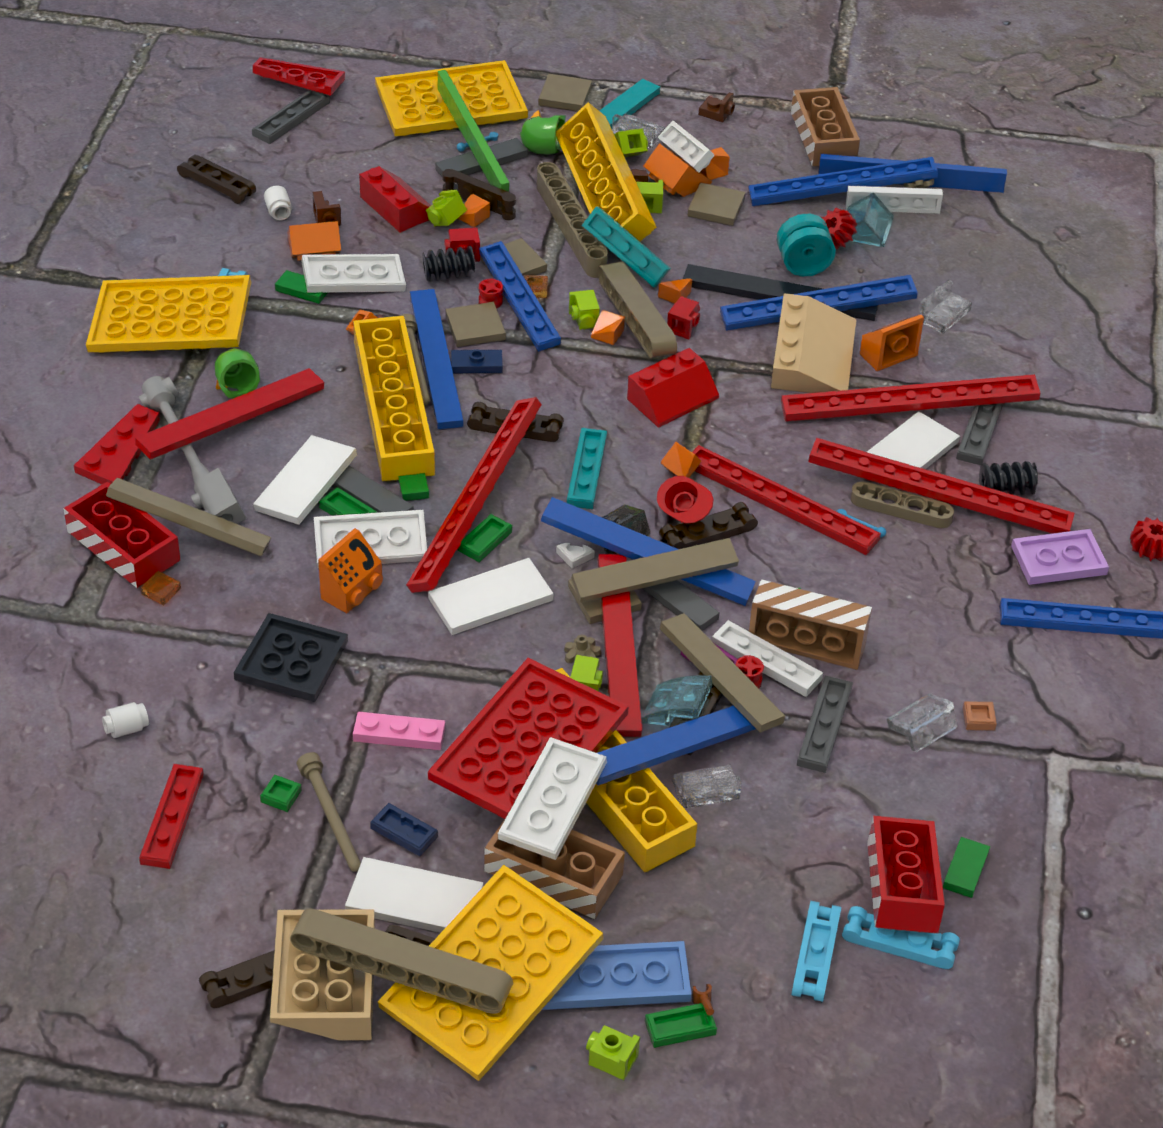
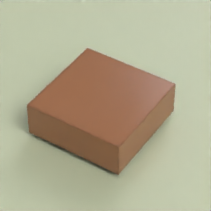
[963,701,997,731]

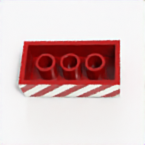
[63,481,181,588]
[867,816,945,933]

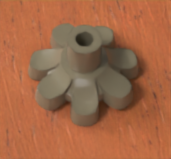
[903,179,934,188]
[564,635,602,663]

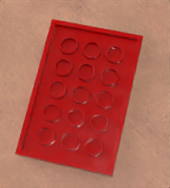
[428,658,629,819]

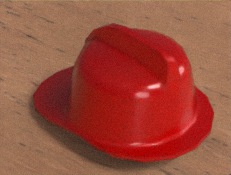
[657,476,714,524]

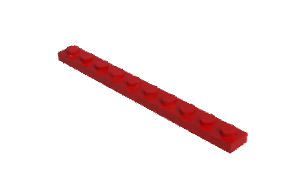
[781,374,1041,421]
[406,397,542,593]
[808,438,1075,534]

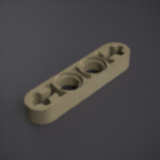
[851,481,954,528]

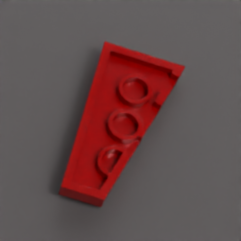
[253,57,345,96]
[74,404,160,484]

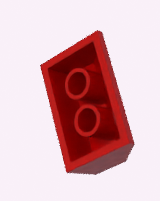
[359,166,431,233]
[627,348,719,428]

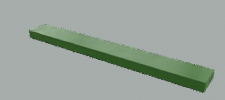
[437,70,509,192]

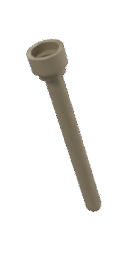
[401,314,430,406]
[296,752,361,872]

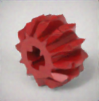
[820,207,857,250]
[1130,517,1163,562]

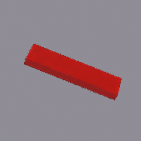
[139,764,204,869]

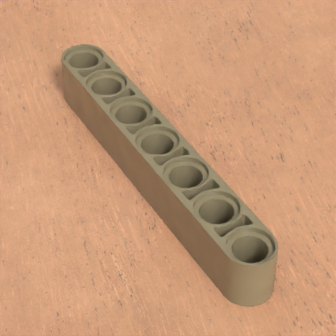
[537,162,608,278]
[598,261,677,358]
[290,908,513,1014]

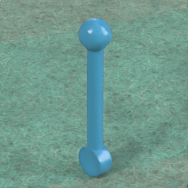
[457,132,498,152]
[836,509,886,537]

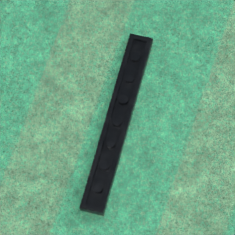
[683,264,879,321]

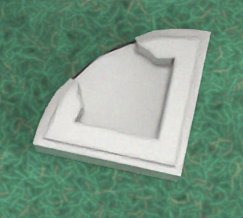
[556,543,595,569]

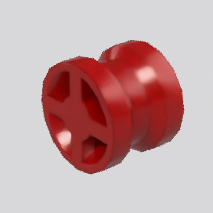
[479,279,503,309]
[735,655,764,689]

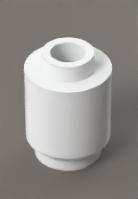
[264,186,292,220]
[102,702,149,738]

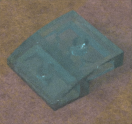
[641,675,712,726]

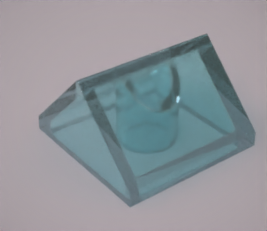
[847,192,894,247]

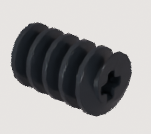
[422,246,475,281]
[979,461,1038,495]

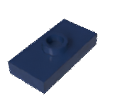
[451,349,503,374]
[370,803,438,857]

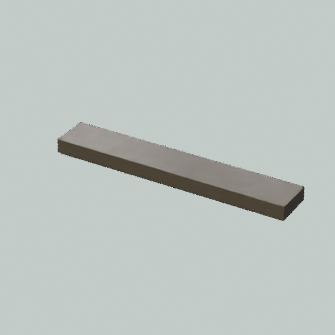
[106,478,271,556]
[571,538,739,602]
[660,613,785,733]

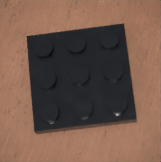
[233,613,348,702]

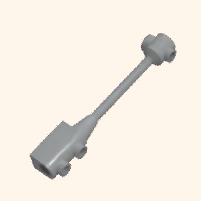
[138,376,247,524]

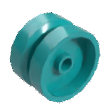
[776,213,836,277]

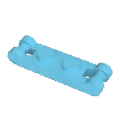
[791,901,841,1002]
[842,906,960,969]

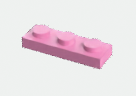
[353,712,445,750]

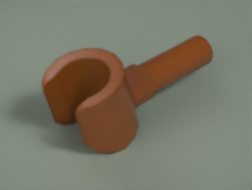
[692,984,714,1015]

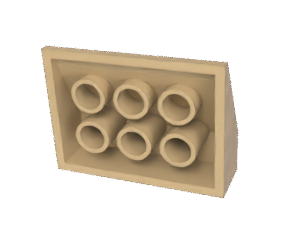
[771,293,856,393]
[270,909,375,1040]

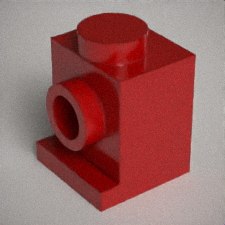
[444,227,480,262]
[667,296,700,340]

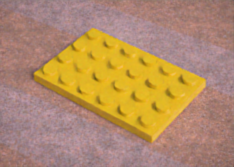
[375,60,528,136]
[86,275,251,353]
[378,865,603,1081]

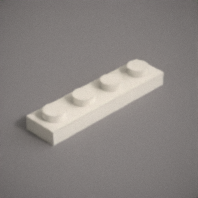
[658,121,715,172]
[846,186,943,214]
[712,620,823,697]

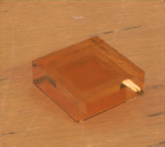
[523,275,548,298]
[141,571,181,605]

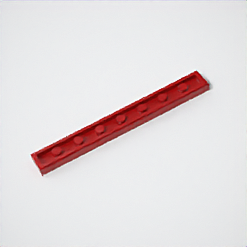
[135,368,325,460]
[692,445,881,555]
[598,554,642,737]

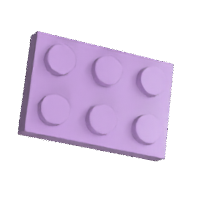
[1011,529,1109,585]

